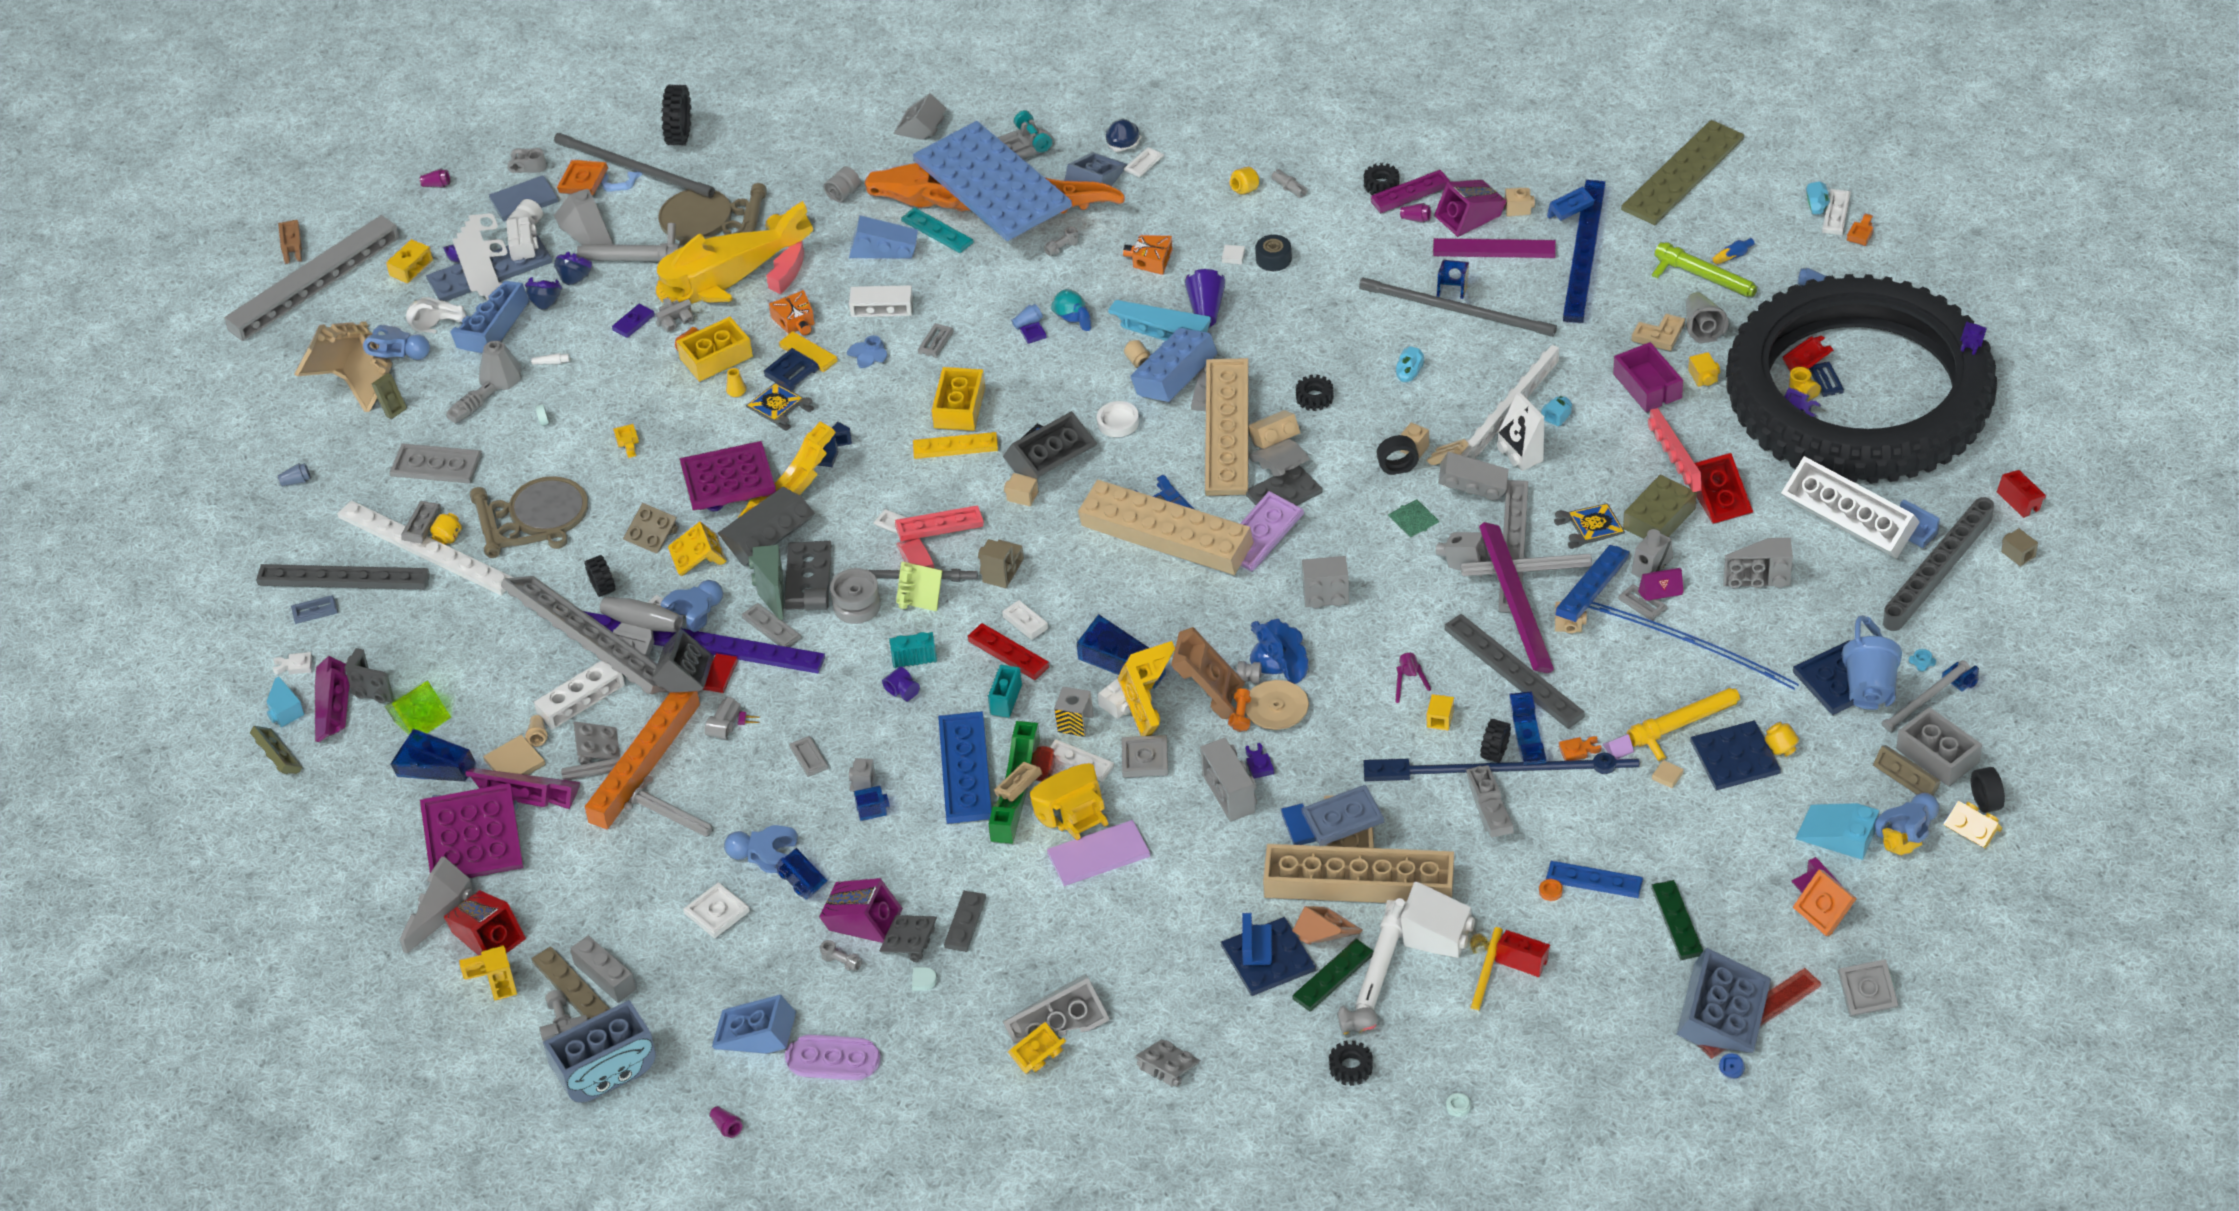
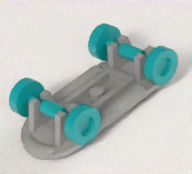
[997,110,1054,159]

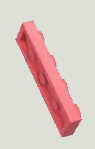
[895,505,984,542]

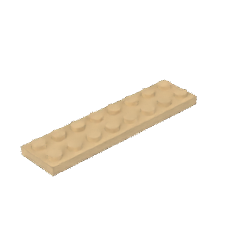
[1205,358,1248,496]

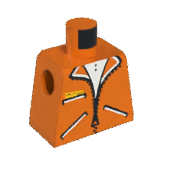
[1123,235,1173,275]
[769,290,815,335]

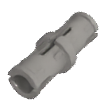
[1271,169,1308,198]

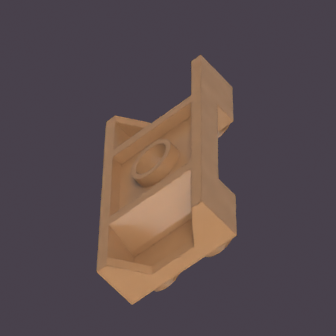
[1171,627,1245,719]

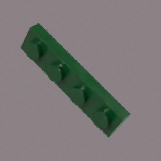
[1651,880,1703,961]
[1292,939,1374,1012]

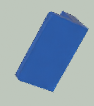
[1547,186,1594,221]
[1242,913,1272,965]

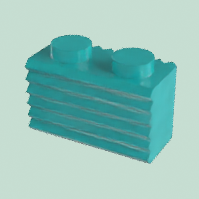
[889,632,937,669]
[987,665,1022,718]

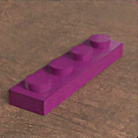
[1371,169,1450,214]

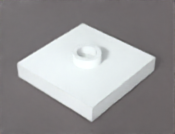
[683,882,750,938]

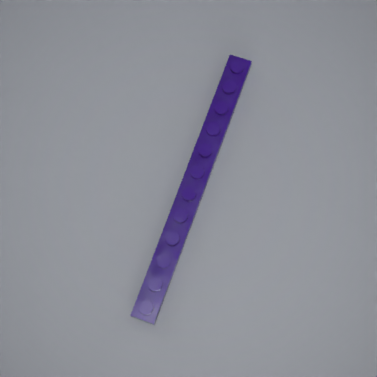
[583,611,825,674]

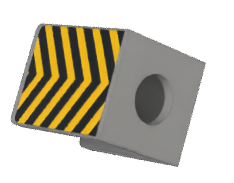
[1054,686,1094,737]

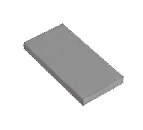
[389,443,482,484]

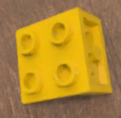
[668,521,727,576]

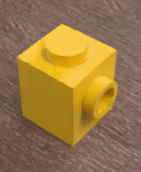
[1688,352,1720,387]

